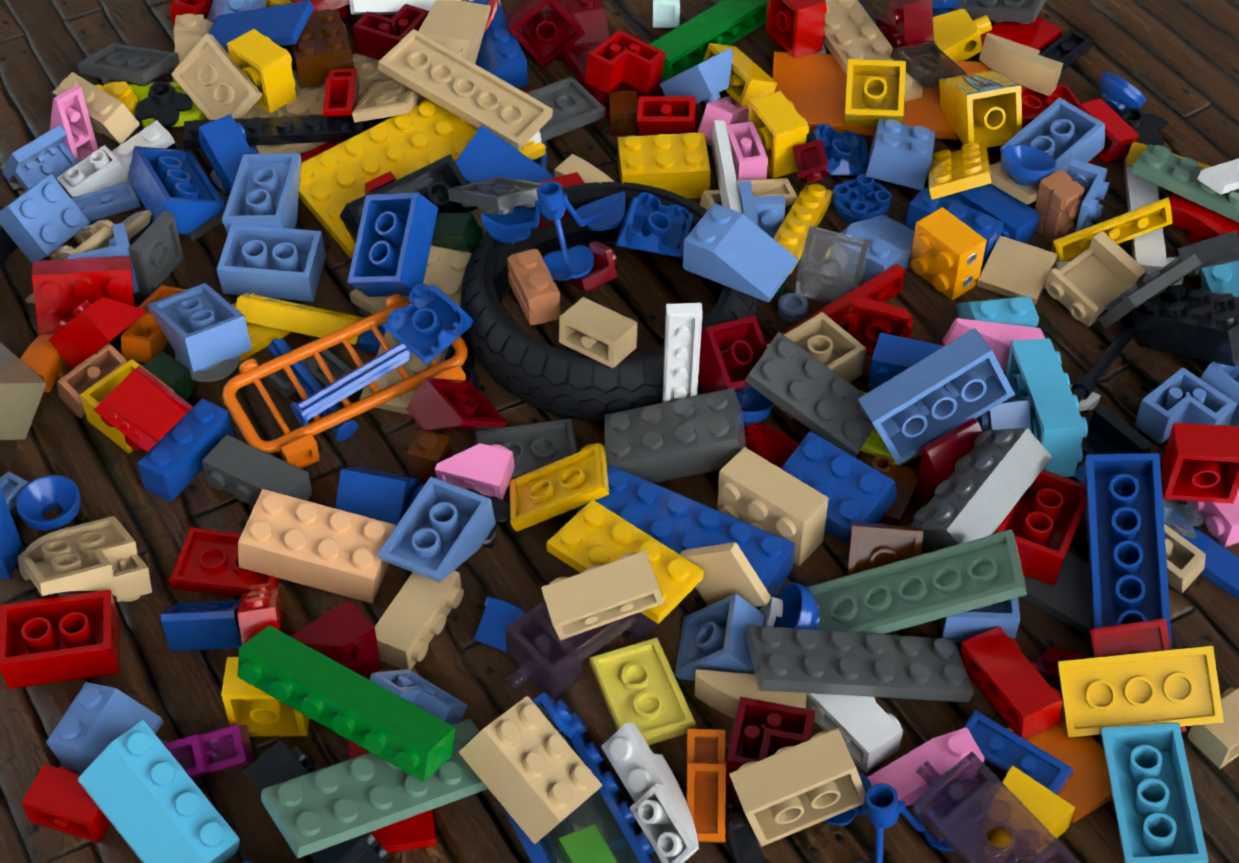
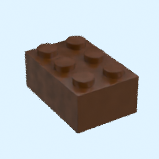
[289,9,354,89]

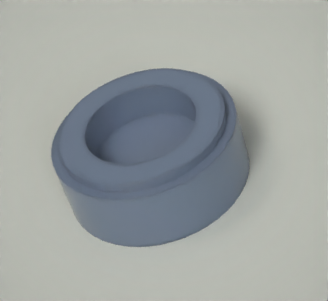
[777,293,808,322]

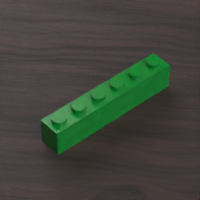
[649,0,768,82]
[237,625,456,782]

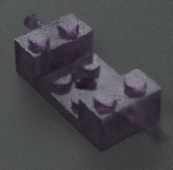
[505,601,663,699]
[912,751,1080,863]

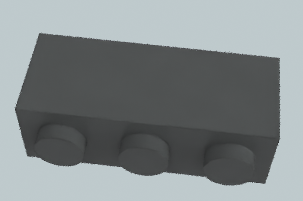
[202,434,312,505]

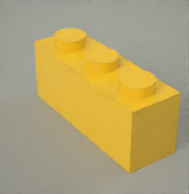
[702,43,778,106]

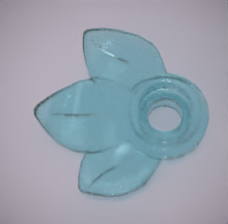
[1162,494,1204,539]

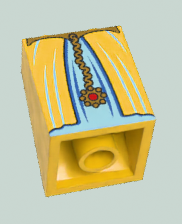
[939,70,1022,148]

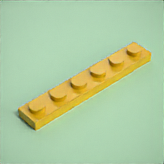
[773,184,833,274]

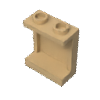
[1044,231,1147,327]

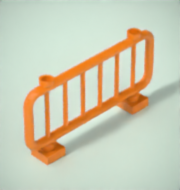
[222,294,468,469]

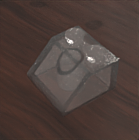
[795,226,870,303]

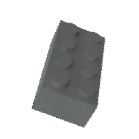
[605,388,746,483]
[910,428,1052,553]

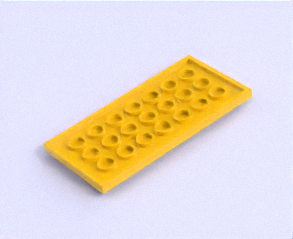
[299,99,546,259]

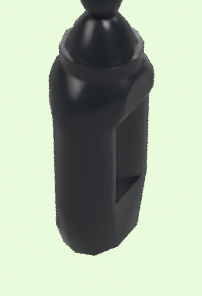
[725,802,764,863]

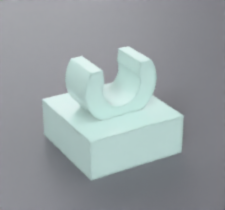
[653,0,680,28]

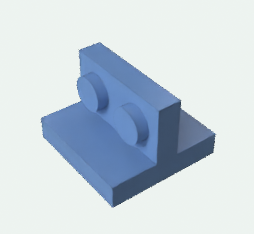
[2,125,78,191]
[738,181,786,238]

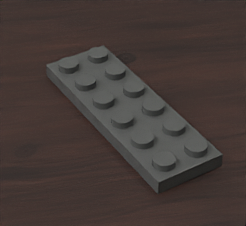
[745,625,974,702]

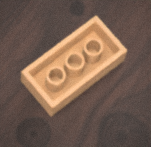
[238,489,396,604]

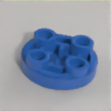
[832,174,892,224]

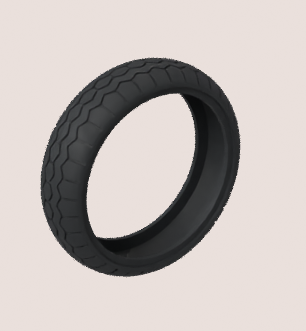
[460,182,757,422]

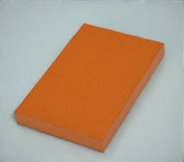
[1007,706,1113,823]

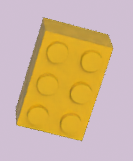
[618,133,711,199]

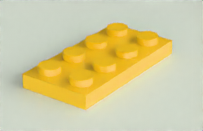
[929,141,992,200]
[547,499,704,624]
[1057,646,1224,737]

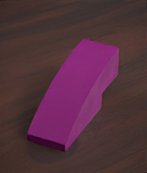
[164,724,255,780]

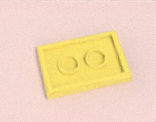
[589,637,696,746]

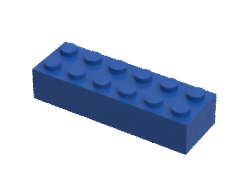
[1084,453,1172,658]
[577,465,795,610]

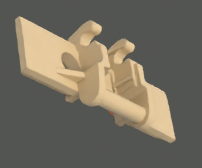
[25,210,152,304]

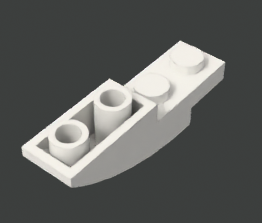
[57,120,175,197]
[601,723,699,863]

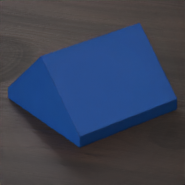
[335,466,420,526]
[161,600,242,651]

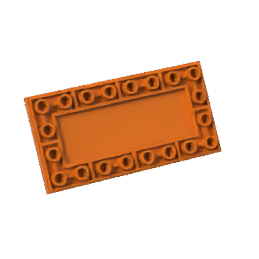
[772,51,994,141]

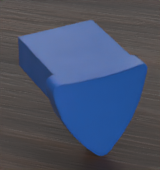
[474,597,527,653]

